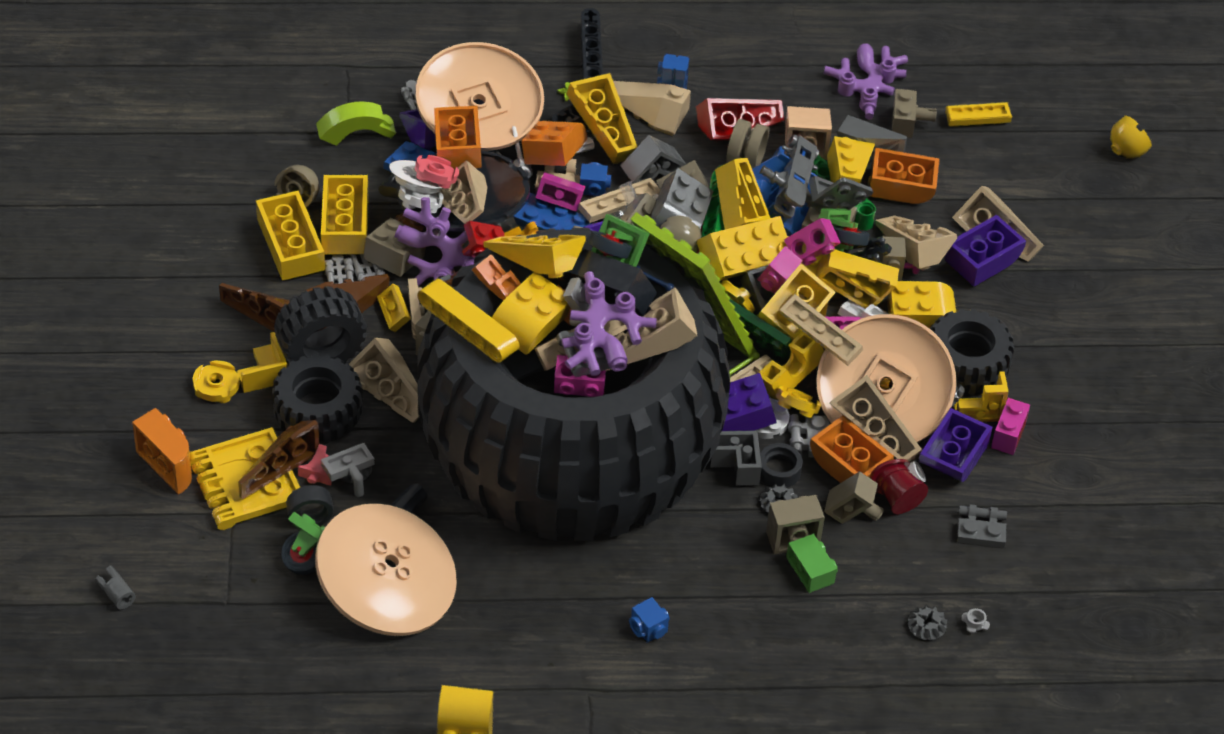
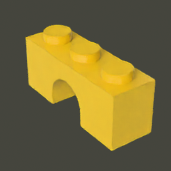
[759,331,824,401]

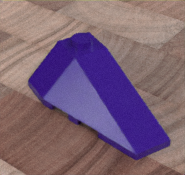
[400,109,436,150]

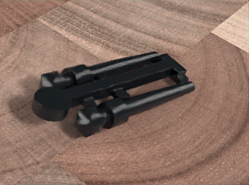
[844,237,892,262]

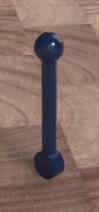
[637,265,674,292]

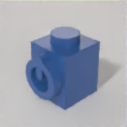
[580,162,611,196]
[629,597,670,642]

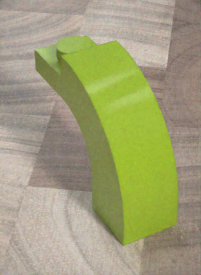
[316,102,396,146]

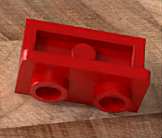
[462,220,505,258]

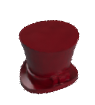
[870,459,928,514]

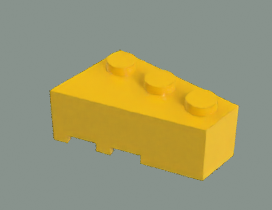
[715,158,770,230]

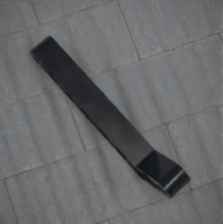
[552,8,603,129]

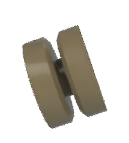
[726,119,769,169]

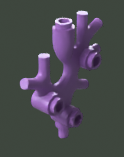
[824,44,908,119]
[394,197,475,287]
[561,272,657,376]

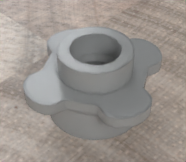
[962,608,990,633]

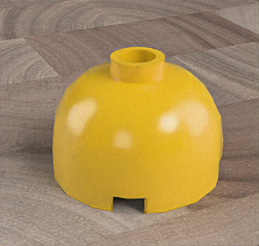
[1110,116,1152,159]

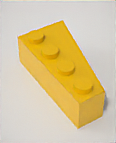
[566,73,637,164]

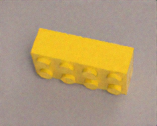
[321,175,369,254]
[256,191,325,280]
[697,216,788,280]

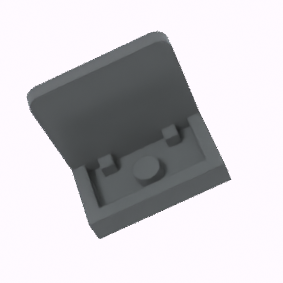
[809,176,873,210]

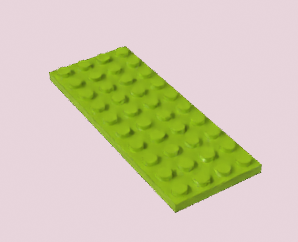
[630,212,756,358]

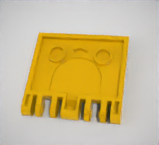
[190,427,300,530]

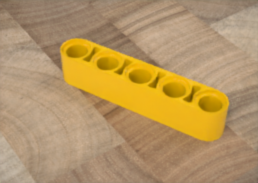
[417,279,519,363]

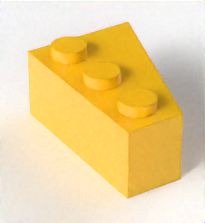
[827,136,875,183]
[816,250,899,309]

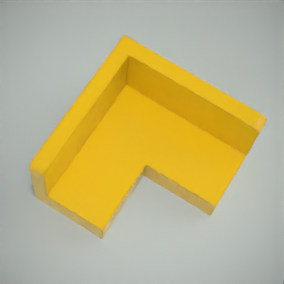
[237,332,287,393]
[953,372,1009,422]

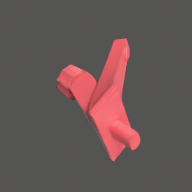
[298,444,332,486]

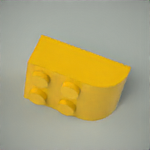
[757,264,836,341]
[492,272,570,355]
[887,281,956,329]
[437,685,493,734]

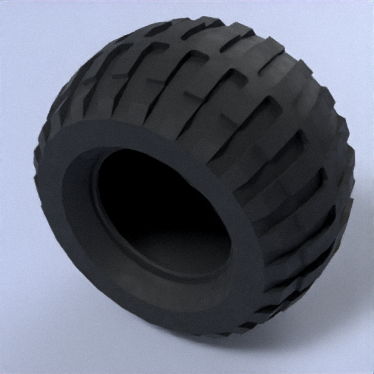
[417,228,730,541]

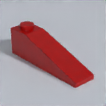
[696,98,784,141]

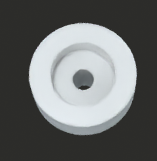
[908,461,926,482]

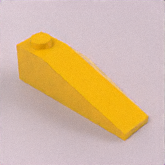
[483,235,586,278]

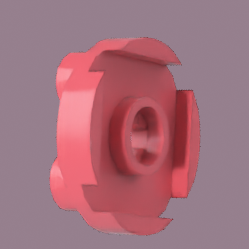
[414,155,459,189]

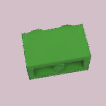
[786,534,838,593]

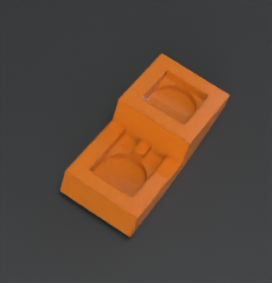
[472,254,521,301]

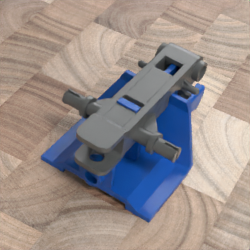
[752,134,825,236]

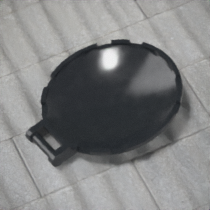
[378,150,530,232]

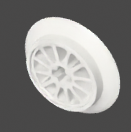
[389,160,442,194]

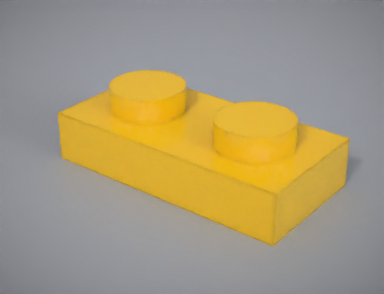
[377,284,411,332]

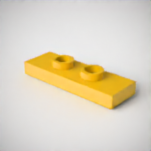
[945,102,1012,126]

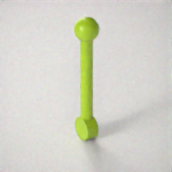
[729,352,760,376]

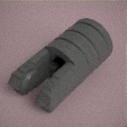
[95,565,136,609]

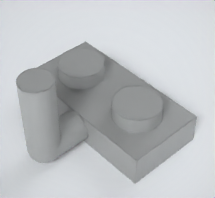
[563,278,590,326]
[321,443,375,497]

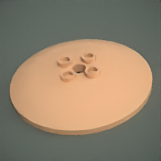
[415,42,544,151]
[817,314,956,443]
[315,504,457,636]

